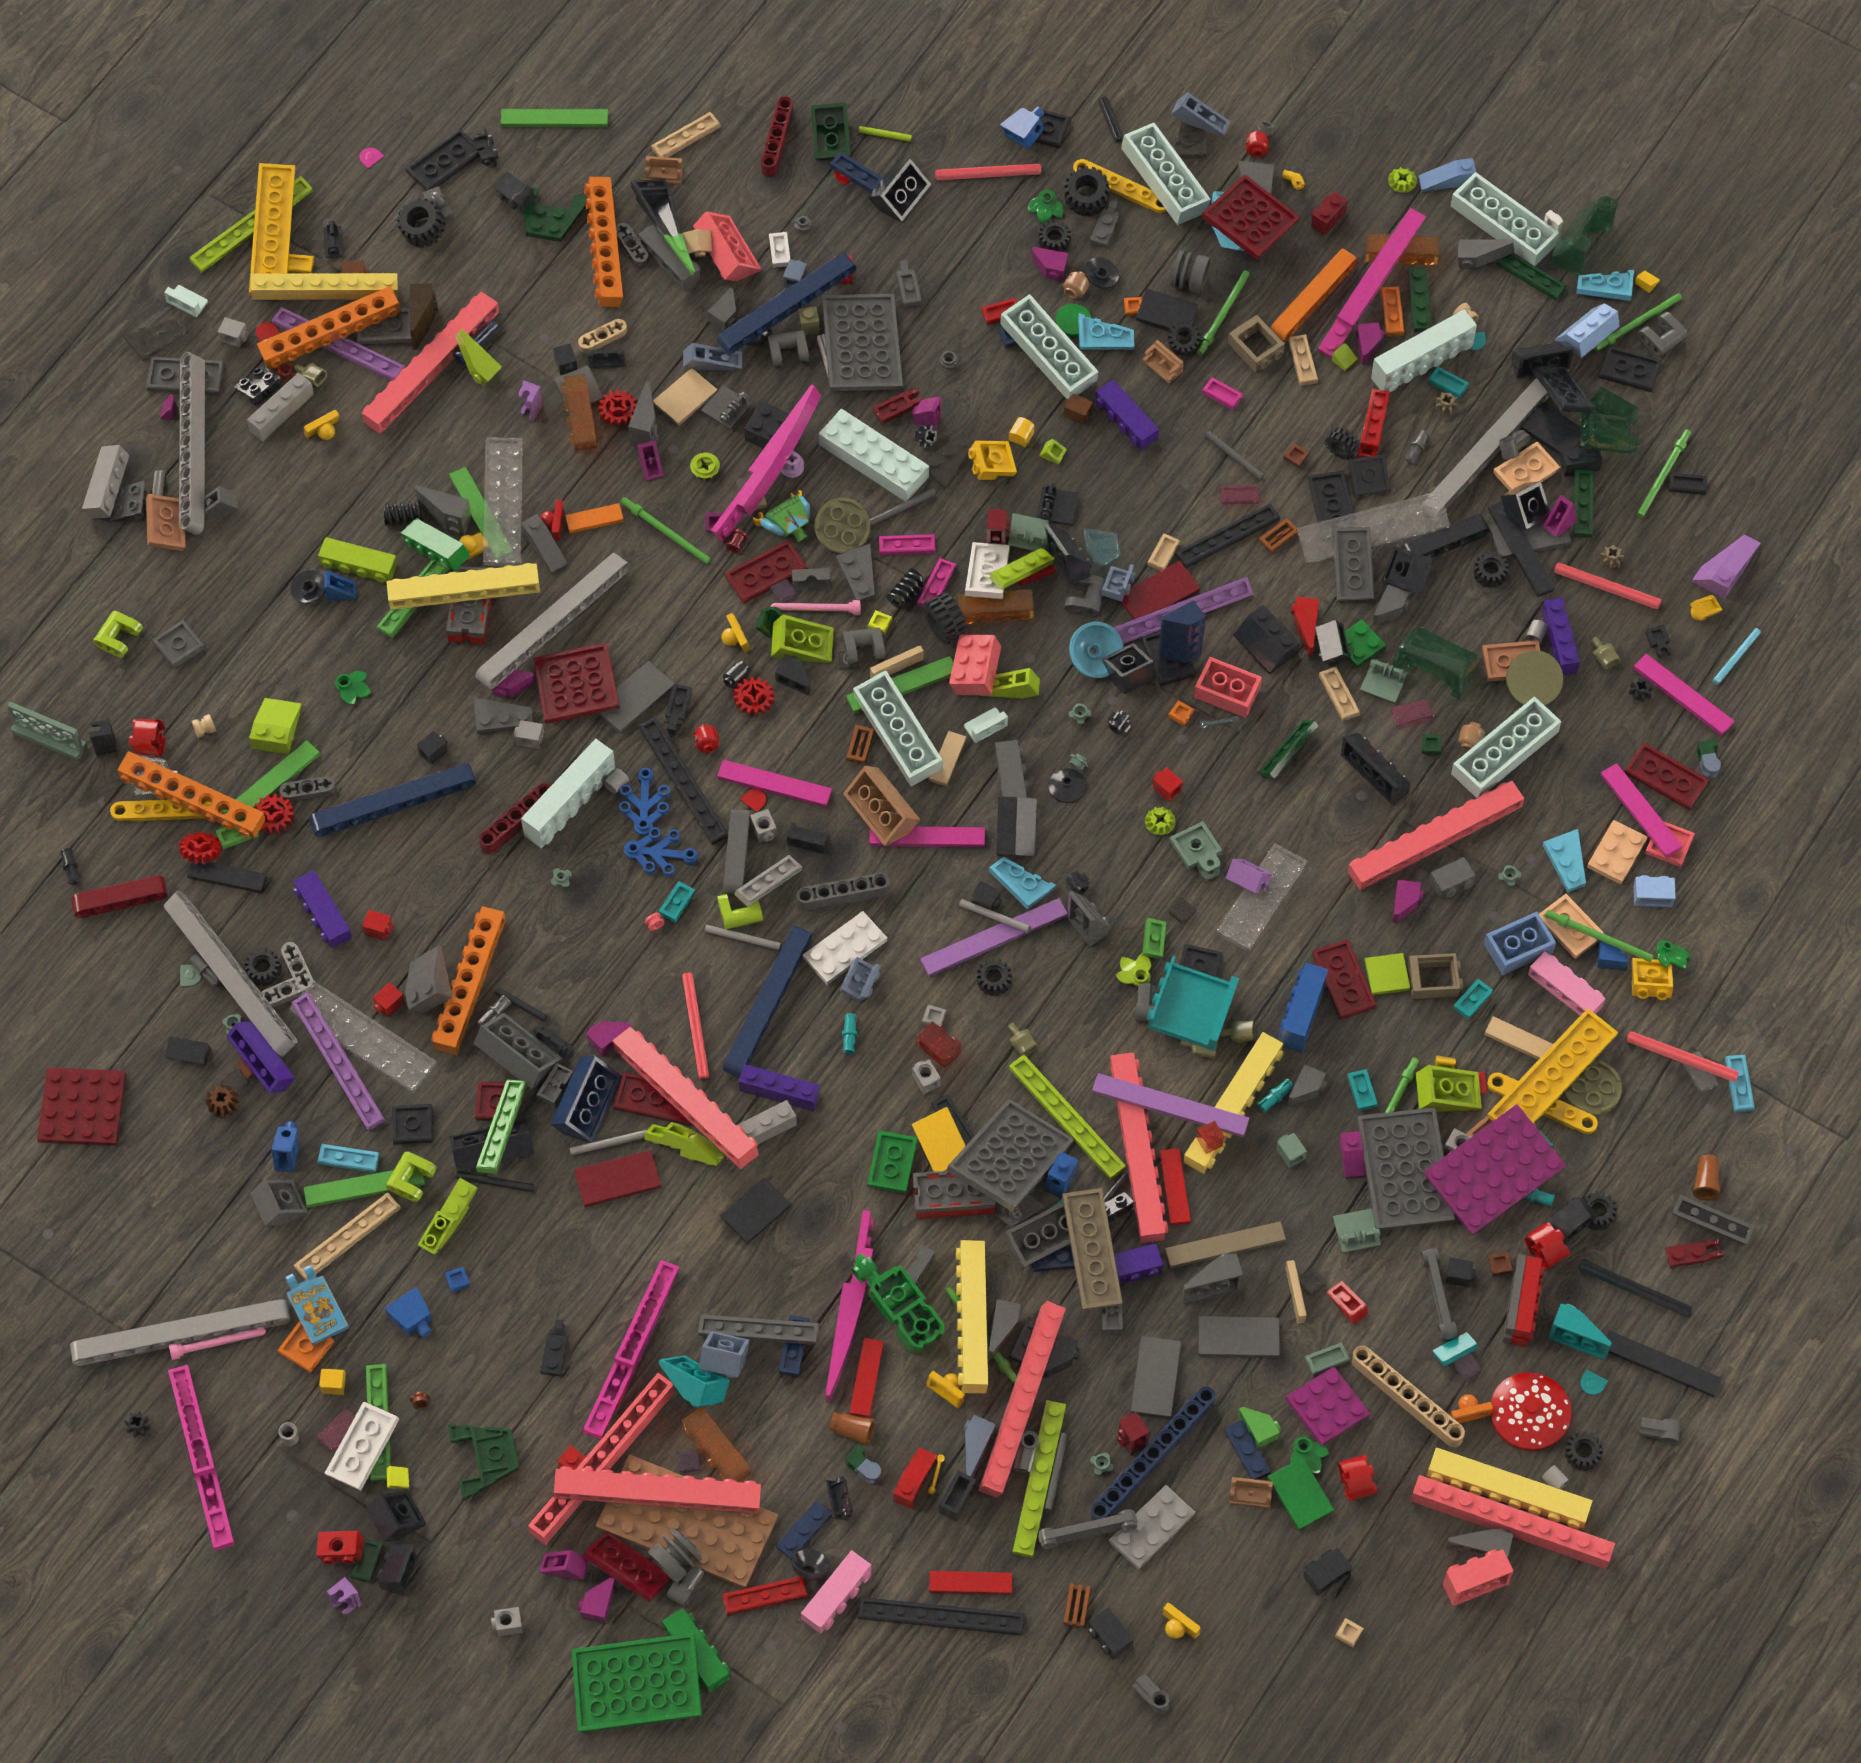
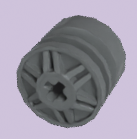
[1170,250,1211,294]
[647,1527,703,1583]

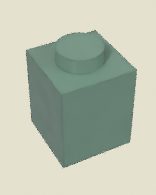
[1276,1133,1307,1168]

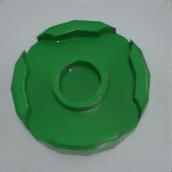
[1055,304,1091,338]

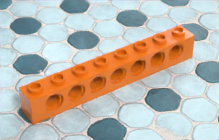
[584,177,623,307]
[257,286,402,369]
[117,751,266,839]
[431,906,506,1055]

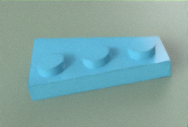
[1576,270,1634,301]
[1543,829,1586,893]
[989,857,1056,910]

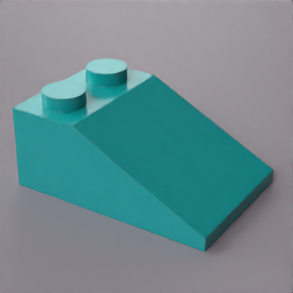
[1548,1304,1612,1360]
[659,1355,730,1408]

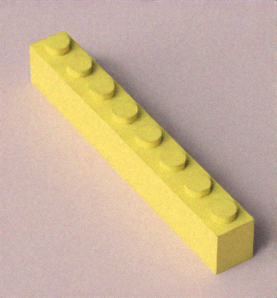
[251,273,398,300]
[387,563,540,610]
[1184,1032,1284,1174]
[956,1240,988,1393]
[1427,1448,1593,1529]

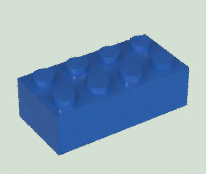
[1278,963,1328,1053]

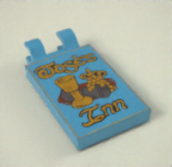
[286,1265,349,1346]

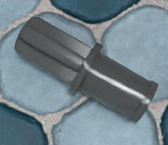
[1405,430,1430,464]
[189,953,221,986]
[478,995,511,1027]

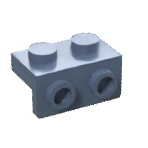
[1101,564,1136,601]
[840,957,881,1002]

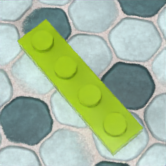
[989,547,1055,589]

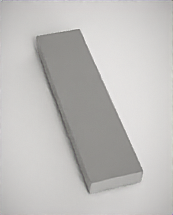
[735,855,802,907]

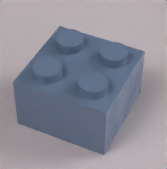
[699,1331,750,1378]

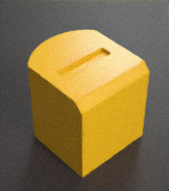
[1009,417,1034,447]
[319,1369,345,1395]

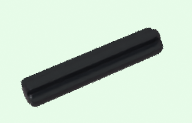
[1099,96,1123,142]

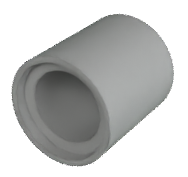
[1525,620,1548,644]
[604,768,629,794]
[279,1422,299,1447]
[1542,1465,1569,1490]

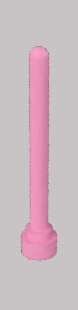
[771,600,861,615]
[169,1327,266,1360]

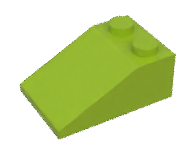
[771,614,834,663]
[249,698,302,755]
[1416,1065,1482,1112]

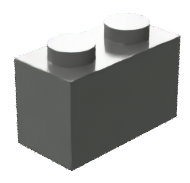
[1429,857,1476,899]

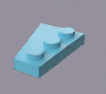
[1078,313,1134,350]

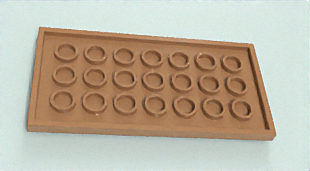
[596,1454,779,1589]

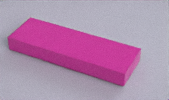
[879,534,935,556]
[917,558,957,608]

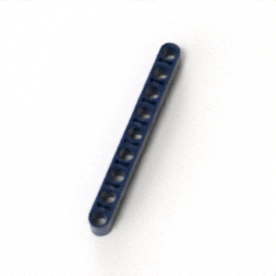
[717,253,857,354]
[309,764,476,837]
[723,926,813,1078]
[1090,1386,1215,1521]

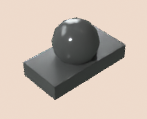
[422,186,454,220]

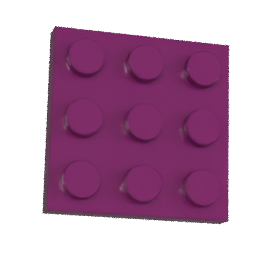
[1285,1367,1370,1446]

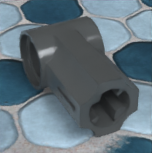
[1499,430,1530,460]
[1135,983,1155,1022]
[1639,1417,1681,1445]
[1013,1431,1039,1474]
[667,1566,704,1608]
[1132,1674,1170,1715]

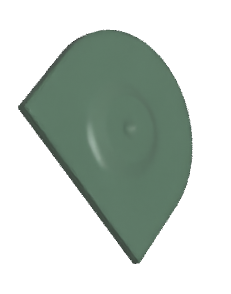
[180,965,201,987]

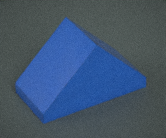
[325,571,356,601]
[1597,933,1630,971]

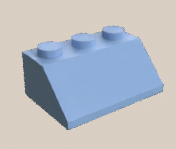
[1555,303,1619,358]

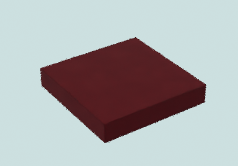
[475,1082,506,1121]

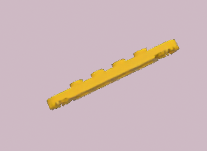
[1073,159,1167,214]
[110,800,223,822]
[1487,1073,1598,1135]

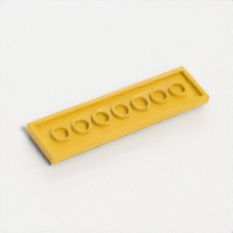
[249,163,295,295]
[1487,1008,1618,1124]

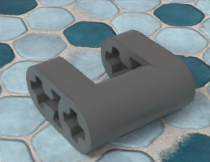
[1638,312,1688,357]
[767,330,809,367]
[1064,575,1105,617]
[842,627,885,663]

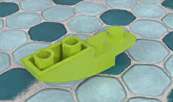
[645,1122,724,1166]
[418,1178,478,1255]

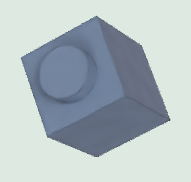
[783,259,807,288]

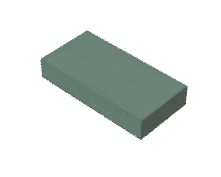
[1304,1342,1350,1376]

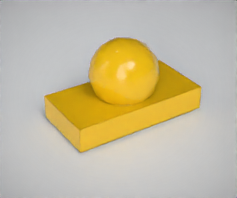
[304,410,339,440]
[459,532,489,560]
[1690,595,1722,621]
[721,613,751,653]
[927,1371,965,1408]
[1163,1603,1201,1639]

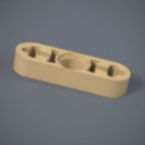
[578,319,627,353]

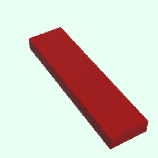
[1360,389,1390,451]
[1159,1148,1190,1226]
[850,1338,884,1418]
[929,1571,1012,1595]
[722,1577,808,1615]

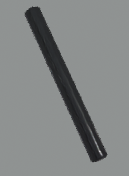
[1579,1259,1692,1317]

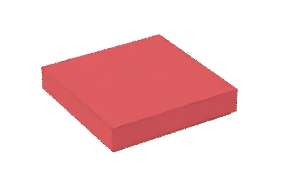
[1645,821,1695,867]

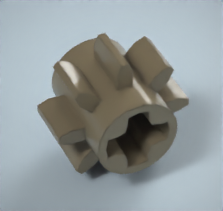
[1435,392,1458,415]
[1600,545,1624,569]

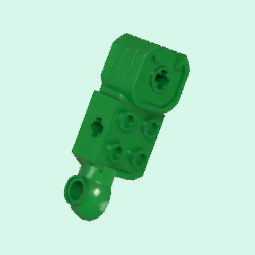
[851,1253,944,1355]

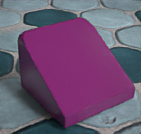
[160,395,177,420]
[705,512,723,531]

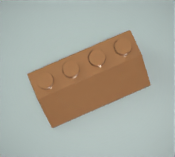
[843,766,920,846]

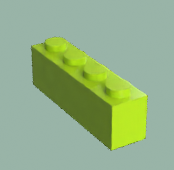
[318,537,398,583]

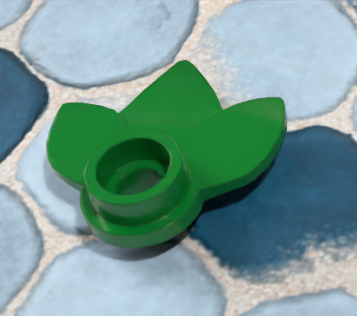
[1028,190,1063,224]
[335,671,371,705]
[1656,940,1690,970]
[1290,1437,1329,1474]

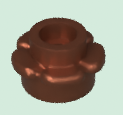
[410,1391,430,1410]

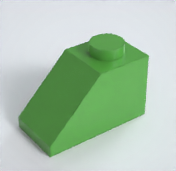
[1238,1407,1281,1449]

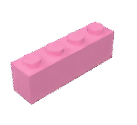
[1528,952,1605,1016]
[801,1550,872,1634]

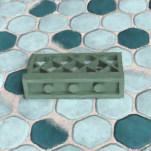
[7,702,87,761]

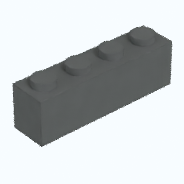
[638,224,701,291]
[995,740,1030,798]
[1672,1195,1755,1245]

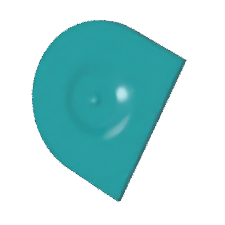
[1470,332,1486,350]
[1580,1369,1608,1395]

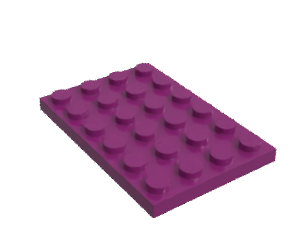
[1423,1104,1566,1236]

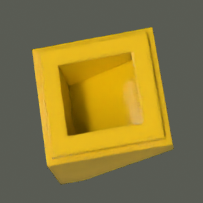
[1635,271,1660,293]
[1435,1056,1456,1069]

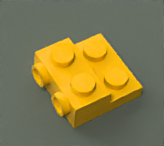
[968,441,1017,480]
[1631,958,1673,1000]

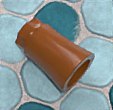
[1692,1154,1721,1200]
[829,1412,876,1446]

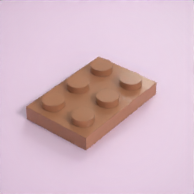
[146,494,185,551]
[1482,640,1540,682]

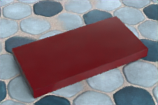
[724,540,808,604]
[1120,561,1200,620]
[1624,742,1709,811]
[1312,939,1377,1020]
[614,1072,700,1126]
[574,1150,661,1207]
[583,1531,672,1602]

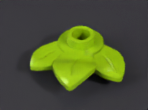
[1116,953,1151,987]

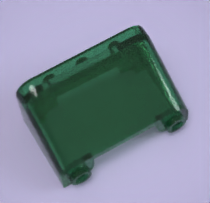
[1551,196,1619,276]
[1580,386,1640,454]
[1392,627,1480,699]

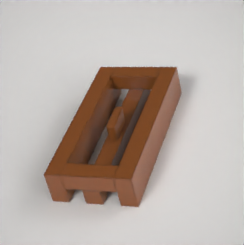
[1259,518,1299,554]
[846,725,874,765]
[1063,1583,1091,1628]

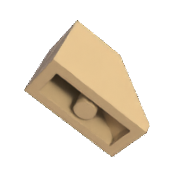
[682,229,713,257]

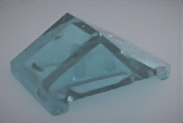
[1083,529,1120,566]

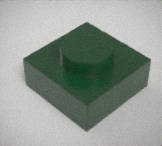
[1421,734,1441,755]

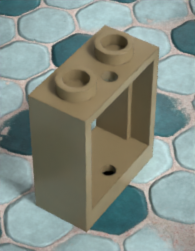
[1228,315,1285,372]
[1408,953,1463,999]

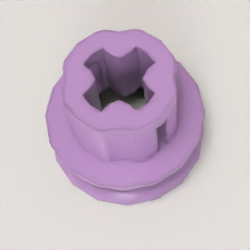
[781,451,804,478]

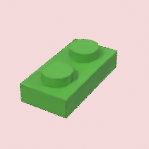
[216,820,259,850]
[1142,918,1166,960]

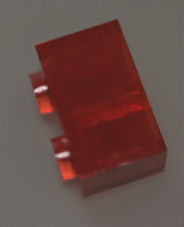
[916,1021,961,1069]

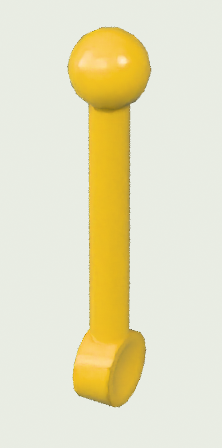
[928,1455,945,1494]

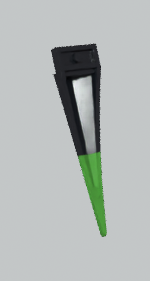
[630,179,695,275]

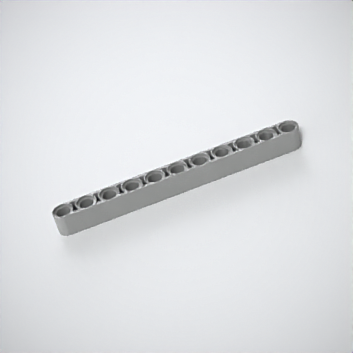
[179,352,205,535]
[1420,378,1550,520]
[475,553,630,689]
[164,891,298,1057]
[70,1299,290,1366]

